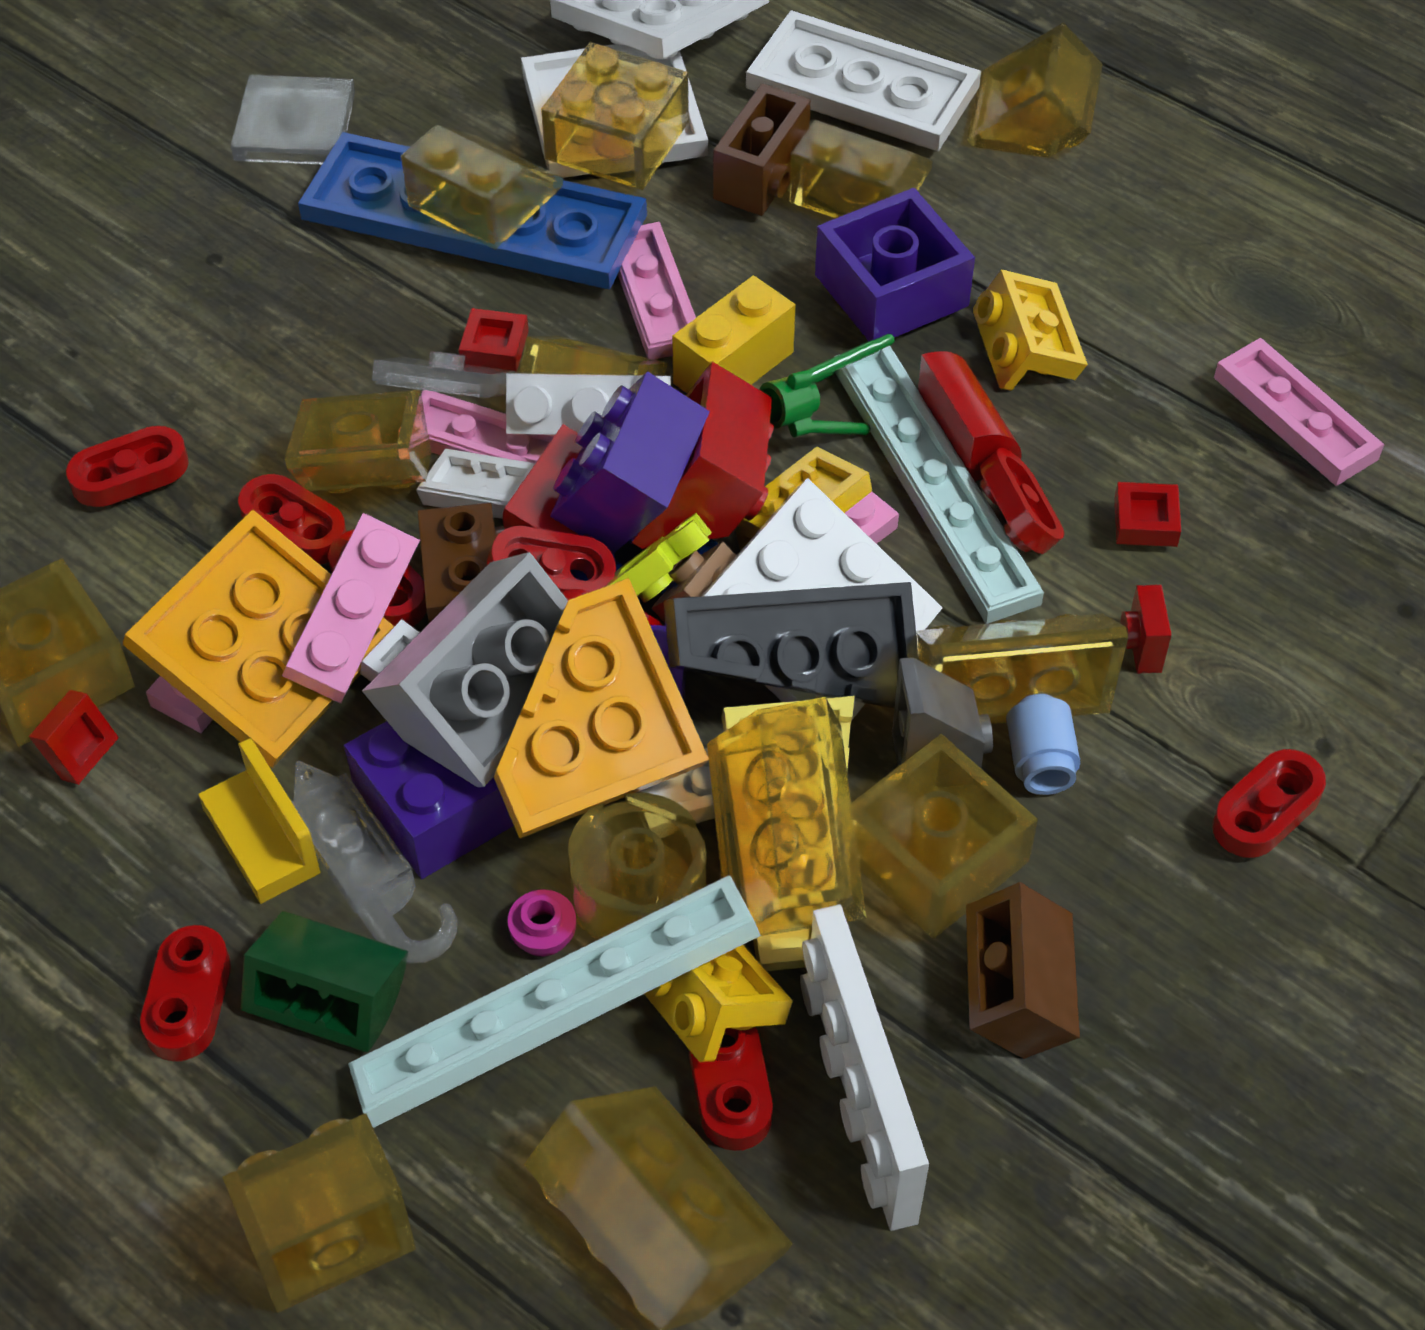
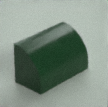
[241,911,408,1053]

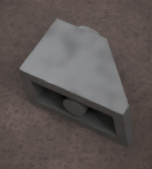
[892,658,993,787]

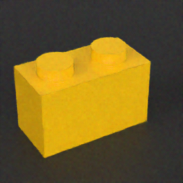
[672,275,796,393]

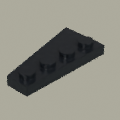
[663,582,919,709]

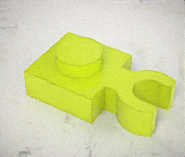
[607,513,712,603]

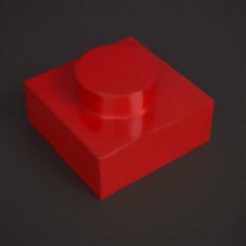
[459,308,529,372]
[1114,482,1182,547]
[1120,585,1172,674]
[28,690,119,785]

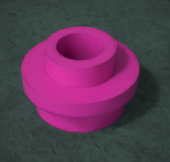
[508,890,576,957]

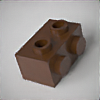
[713,83,815,216]
[418,502,505,623]
[966,882,1080,1059]

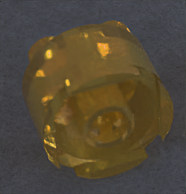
[568,792,706,940]

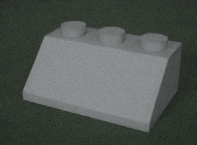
[362,552,568,787]

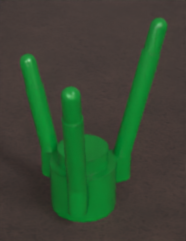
[759,334,895,438]

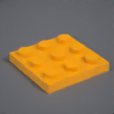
[122,510,395,768]

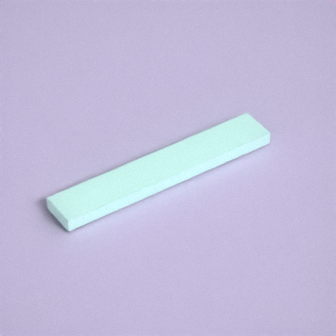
[834,346,1044,624]
[348,875,761,1128]

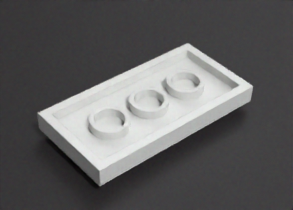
[746,10,981,151]
[800,904,929,1231]

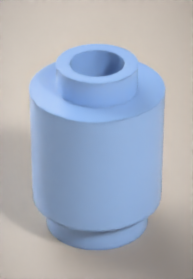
[1006,694,1081,795]

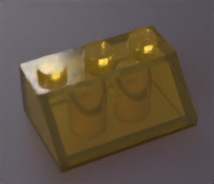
[916,614,1128,724]
[707,697,867,937]
[524,1086,793,1330]

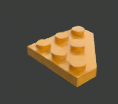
[493,578,709,838]

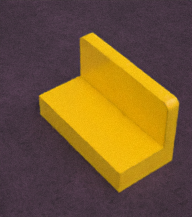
[198,738,321,904]

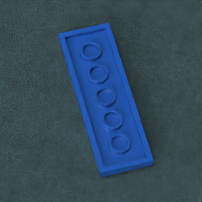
[298,132,647,290]

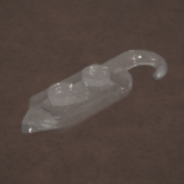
[292,761,457,964]

